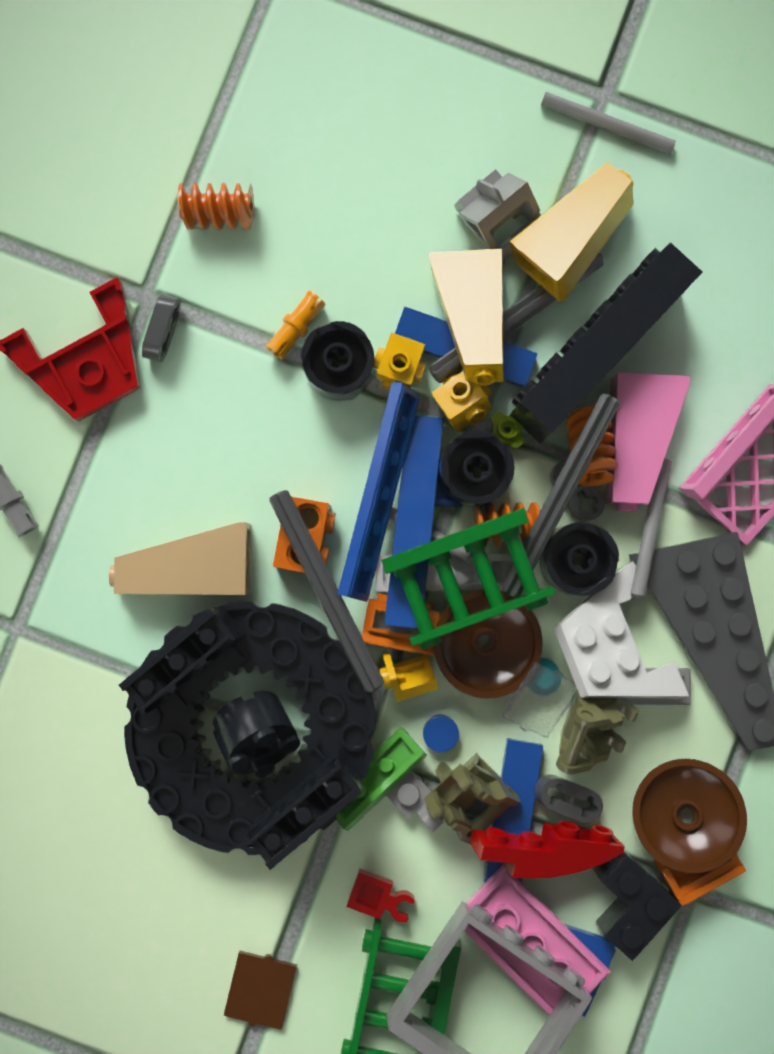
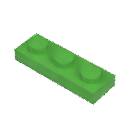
[337,727,428,831]

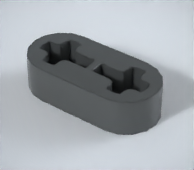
[142,293,181,363]
[550,459,605,521]
[534,774,603,823]

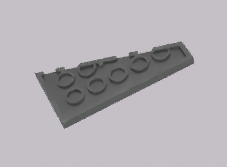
[628,532,774,751]

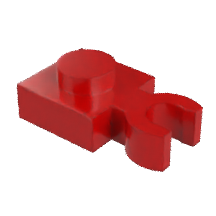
[346,868,415,923]

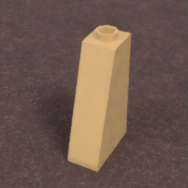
[109,522,251,595]

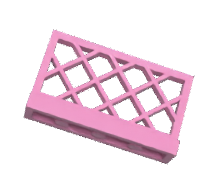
[678,384,774,546]

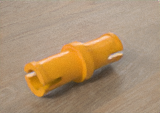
[265,290,326,360]

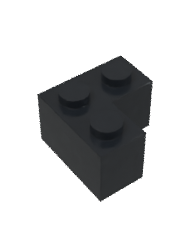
[593,850,682,961]

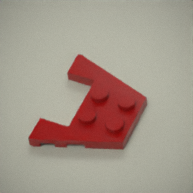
[0,277,141,422]

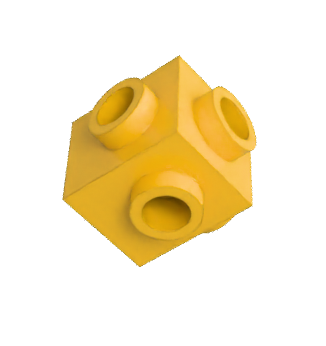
[374,332,426,390]
[431,371,492,433]

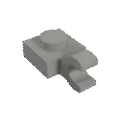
[386,770,444,832]

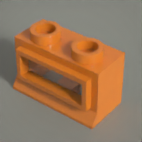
[362,593,440,656]

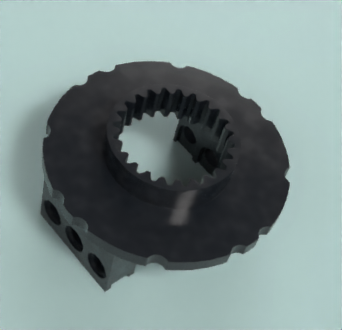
[118,601,376,870]

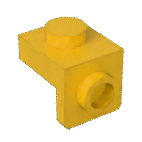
[379,652,439,702]

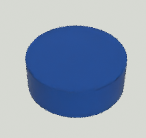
[423,714,459,752]

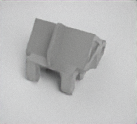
[454,169,541,265]

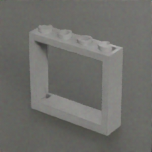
[386,901,593,1054]

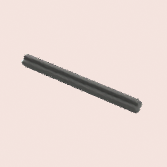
[429,253,604,383]
[502,394,620,598]
[269,490,384,693]

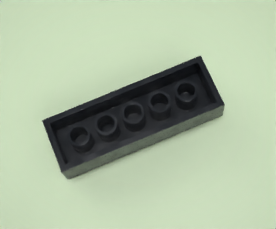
[509,242,703,444]

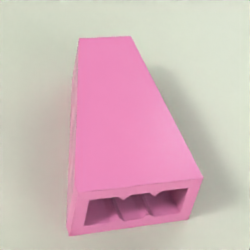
[605,372,690,512]

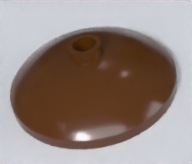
[433,589,543,699]
[632,759,747,873]

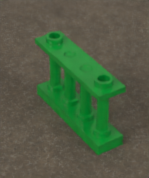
[381,508,556,649]
[340,918,461,1054]

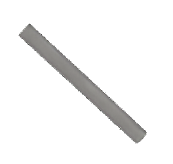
[541,92,676,154]
[630,458,672,598]

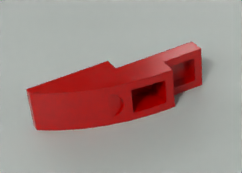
[470,821,625,879]

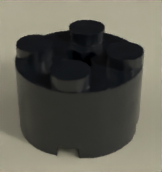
[301,321,375,401]
[438,431,515,507]
[539,522,619,596]
[212,691,301,778]

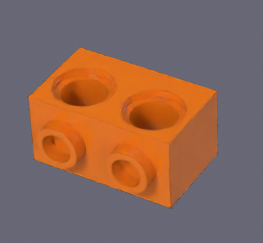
[273,496,336,573]

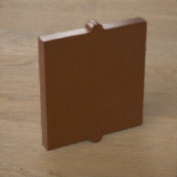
[223,950,297,1030]

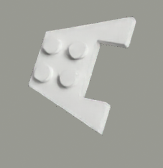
[553,561,689,699]

